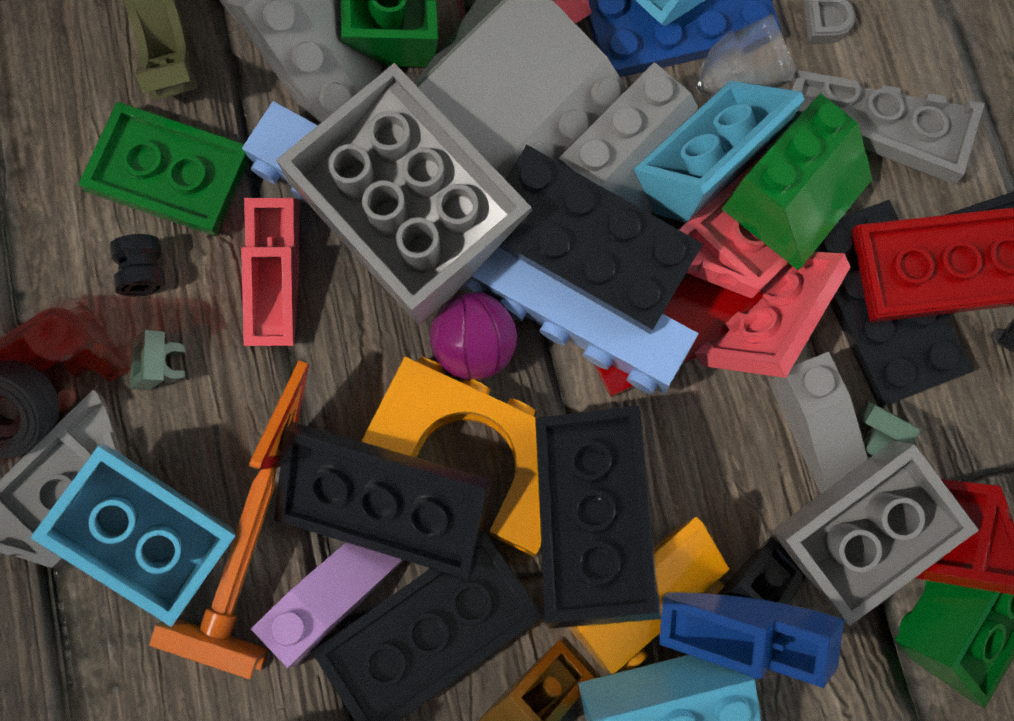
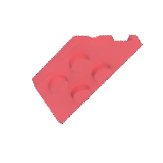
[679,150,788,299]

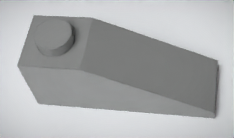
[769,351,868,494]

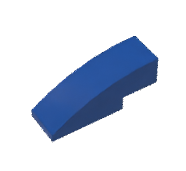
[659,592,844,688]

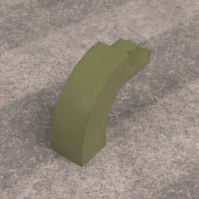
[123,0,199,101]

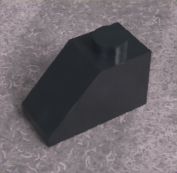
[717,536,806,605]

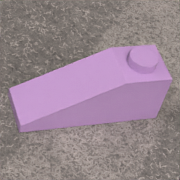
[251,542,404,668]

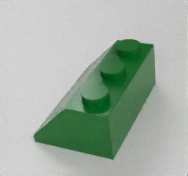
[340,0,438,67]
[722,93,873,270]
[895,580,1014,709]

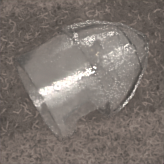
[697,13,800,98]

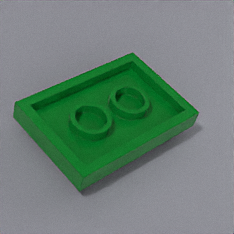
[78,101,250,237]

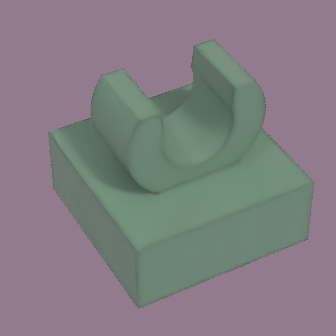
[130,330,185,391]
[857,400,921,455]

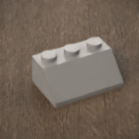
[226,0,382,125]
[558,62,699,214]
[772,440,979,626]

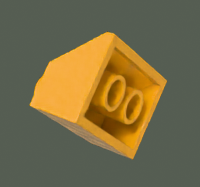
[568,516,729,675]

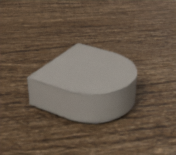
[804,0,855,44]

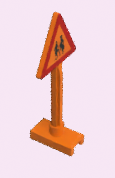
[149,360,309,680]

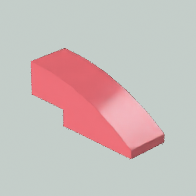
[241,198,300,346]

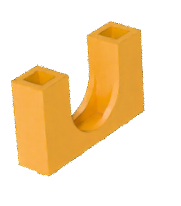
[361,356,541,557]

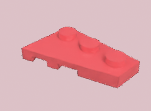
[695,252,851,378]

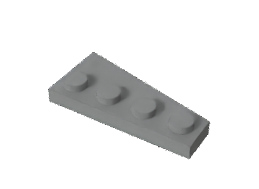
[790,70,985,185]

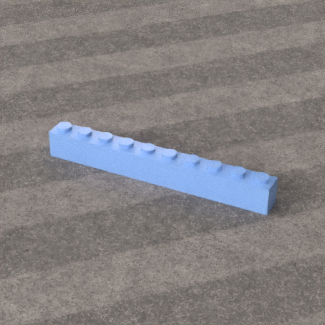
[242,101,699,395]

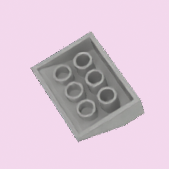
[416,0,627,179]
[276,63,532,325]

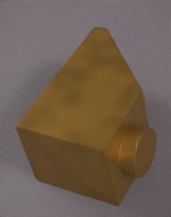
[478,640,595,721]

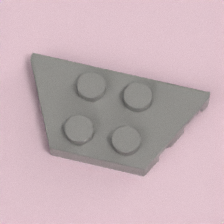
[0,390,122,569]

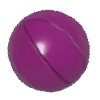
[430,292,517,380]

